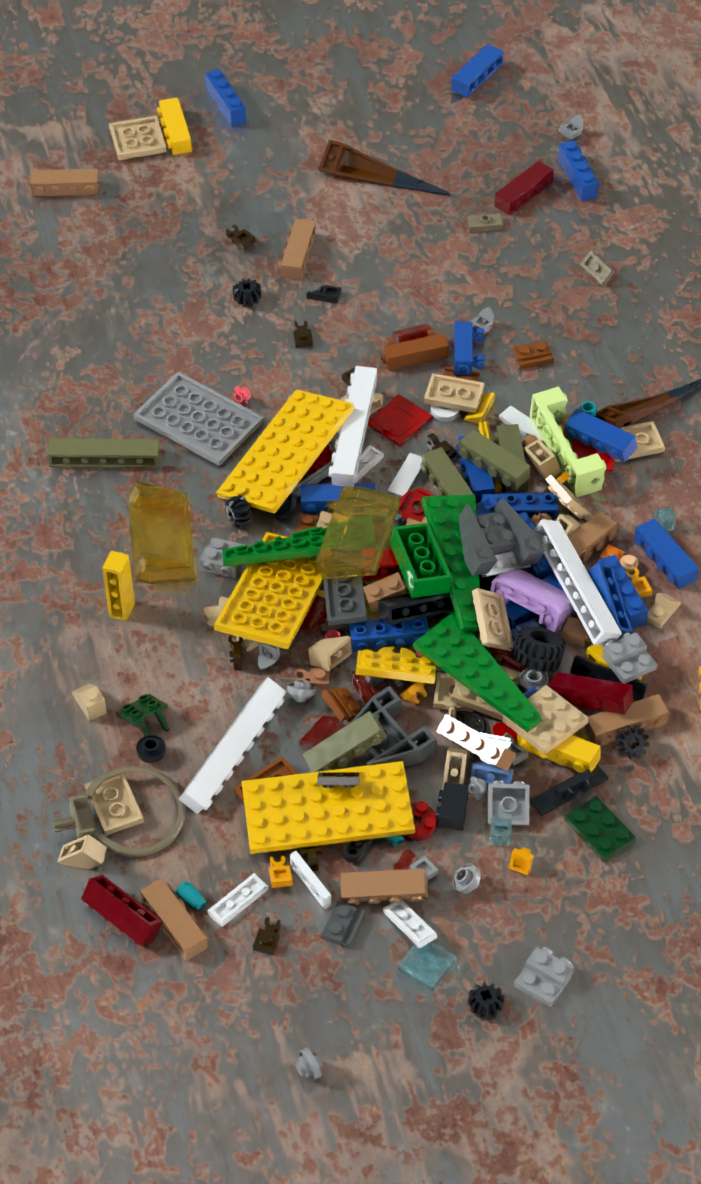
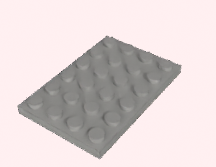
[133,372,264,466]

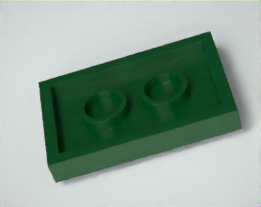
[564,796,636,862]

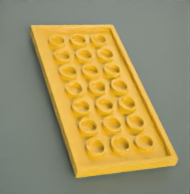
[216,389,355,514]
[214,532,338,649]
[242,761,415,854]

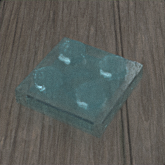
[397,941,457,992]

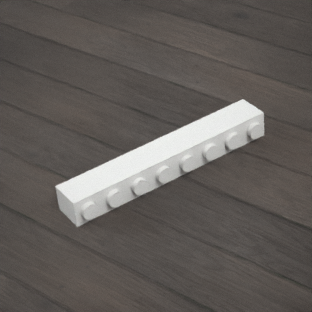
[329,366,377,487]
[533,519,622,646]
[179,677,287,814]

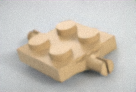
[433,672,473,719]

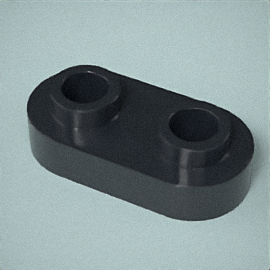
[343,839,374,863]

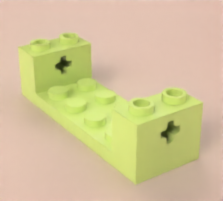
[530,386,606,497]

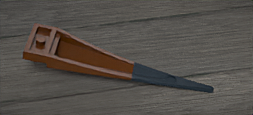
[318,139,450,195]
[595,379,701,428]

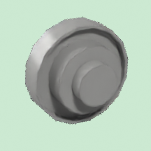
[519,668,548,691]
[287,680,316,702]
[453,864,481,894]
[296,1048,323,1080]

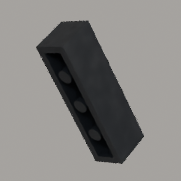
[378,593,455,625]

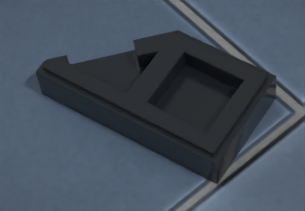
[306,285,342,304]

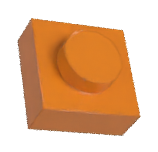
[599,544,625,562]

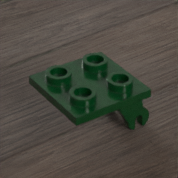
[116,694,170,736]

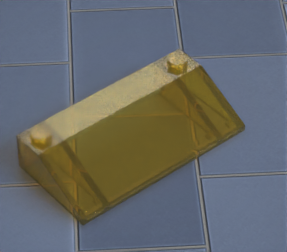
[127,480,196,584]
[315,486,401,579]

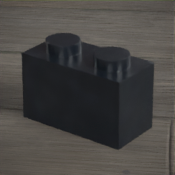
[436,782,469,830]

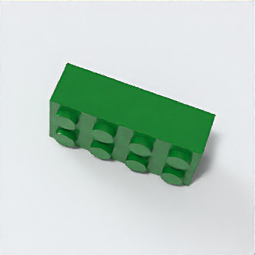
[390,522,452,598]

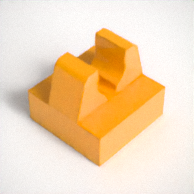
[400,682,427,705]
[509,847,534,876]

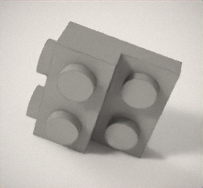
[200,537,245,578]
[602,632,657,684]
[488,781,530,827]
[514,947,574,1007]

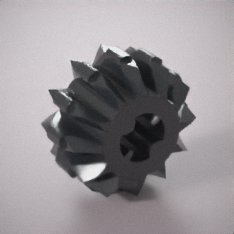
[232,278,262,306]
[225,495,252,528]
[615,724,650,759]
[467,981,504,1020]

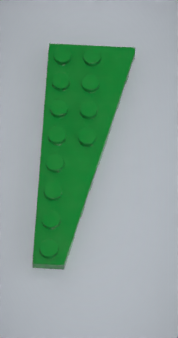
[421,494,480,631]
[222,514,376,567]
[413,612,541,732]

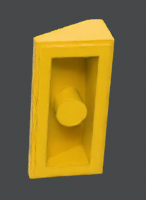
[465,393,495,425]

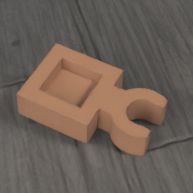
[296,668,330,689]

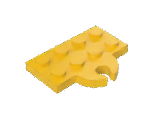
[355,646,436,684]

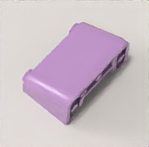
[490,569,577,634]

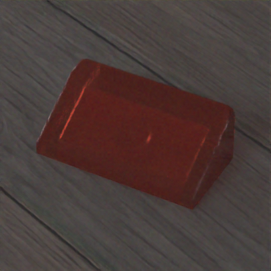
[393,323,431,343]
[299,595,327,630]
[490,647,528,673]
[352,670,376,704]
[299,715,339,750]

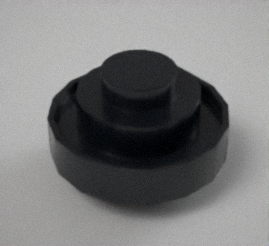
[273,493,297,518]
[136,735,166,763]

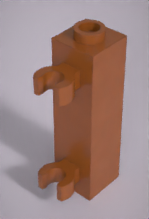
[380,329,449,371]

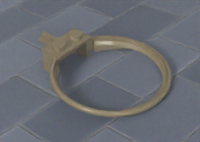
[52,766,186,858]

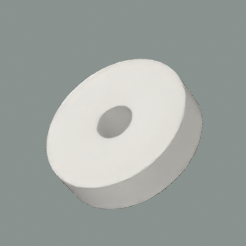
[431,405,460,422]

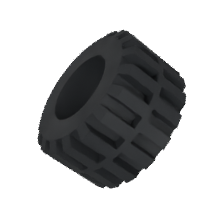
[513,627,566,671]

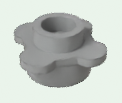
[469,776,487,800]

